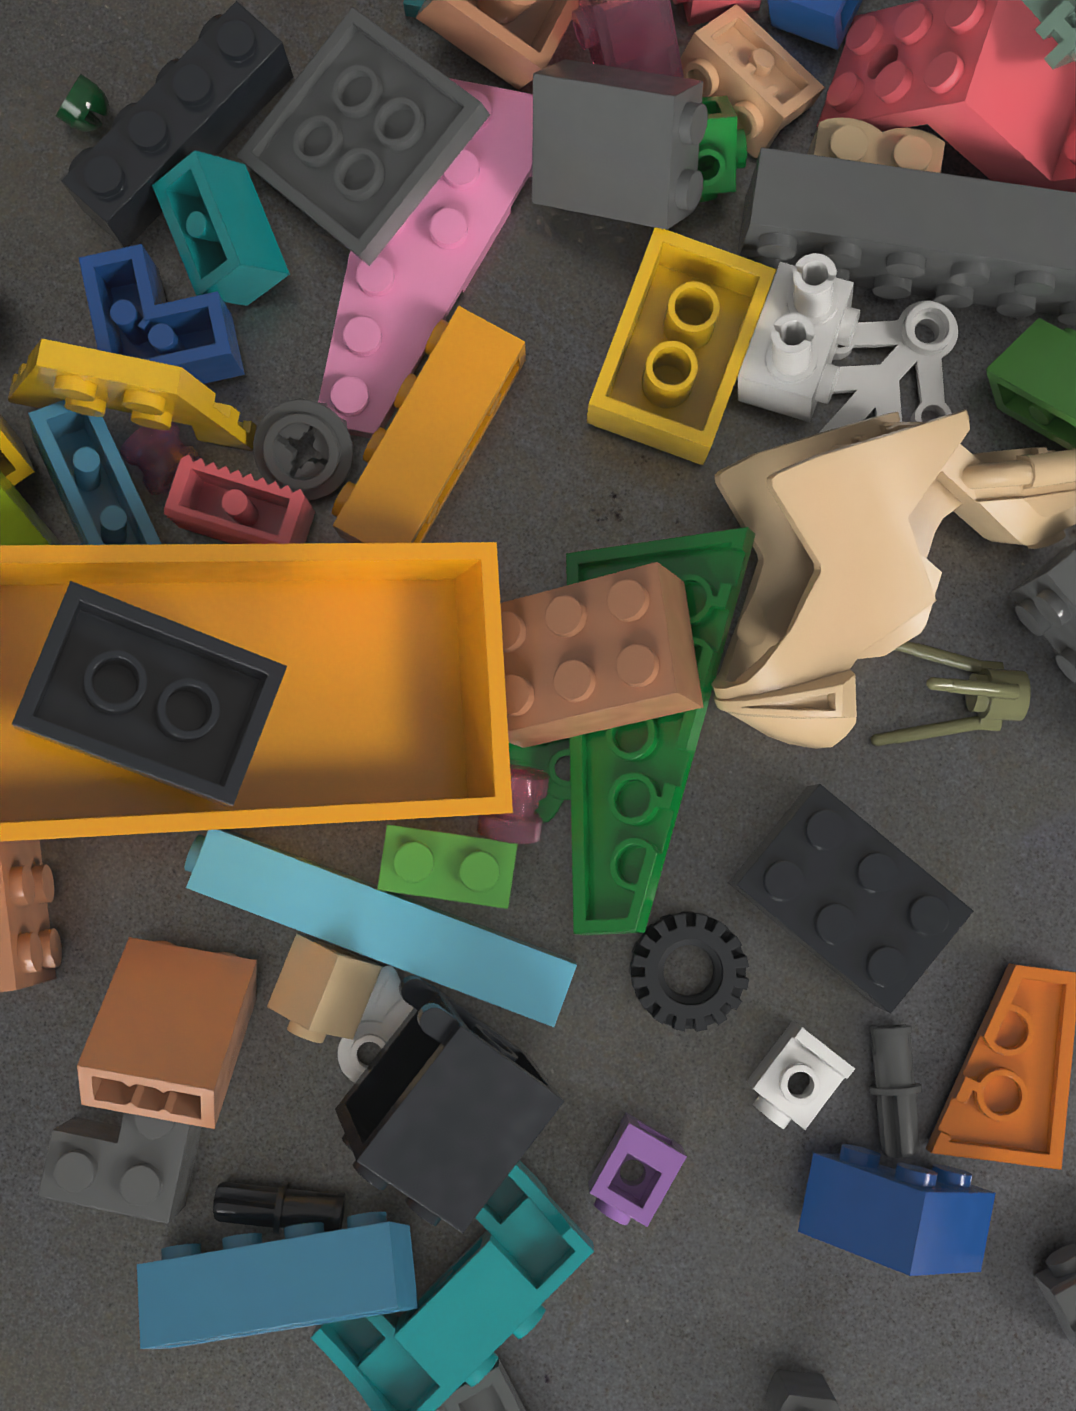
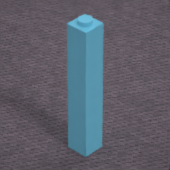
[184,829,577,1027]

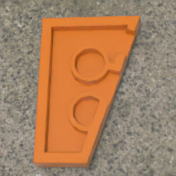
[925,963,1076,1170]

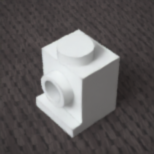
[746,1021,855,1130]

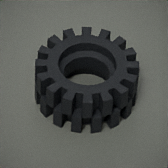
[629,911,749,1032]

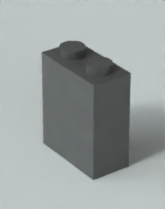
[532,59,708,230]

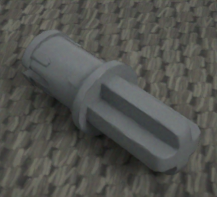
[869,1024,922,1158]

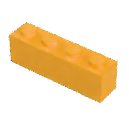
[331,306,526,543]

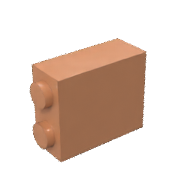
[77,937,257,1129]

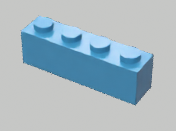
[28,400,161,545]
[137,1211,418,1349]

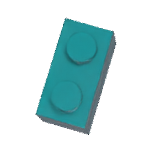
[152,150,290,306]

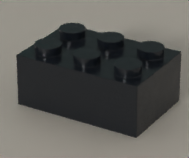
[11,581,287,806]
[728,784,974,1014]

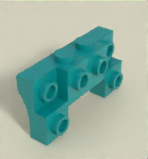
[311,1160,594,1411]

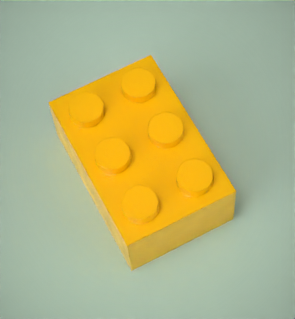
[587,227,777,465]

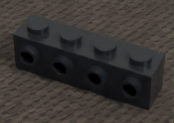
[61,1,294,248]

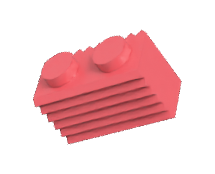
[164,454,315,544]

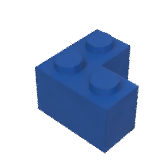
[79,244,245,384]
[798,1144,996,1276]

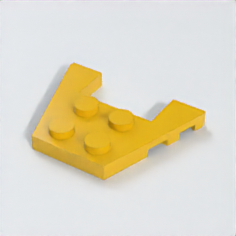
[8,338,257,451]

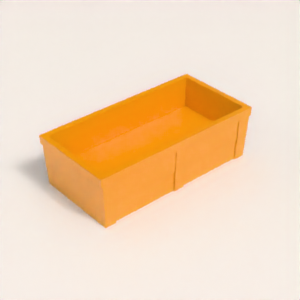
[0,542,513,842]

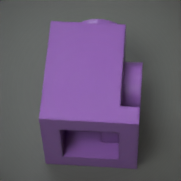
[588,1112,687,1227]

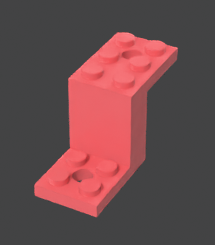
[816,0,1076,193]

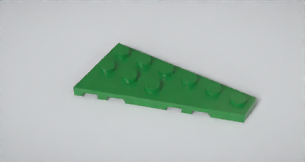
[566,527,756,935]

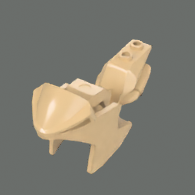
[711,409,1076,749]

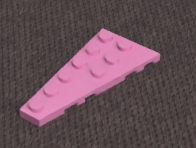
[318,78,533,439]

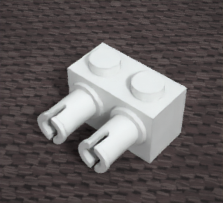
[738,253,861,422]

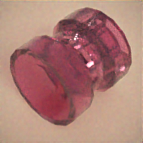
[476,764,550,844]

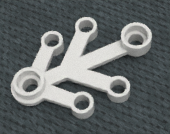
[819,301,958,433]

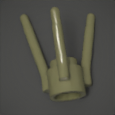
[871,641,1031,746]

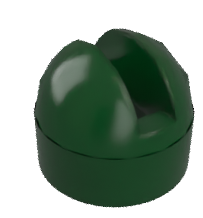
[56,74,110,131]

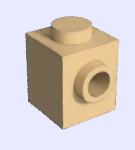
[267,933,382,1043]

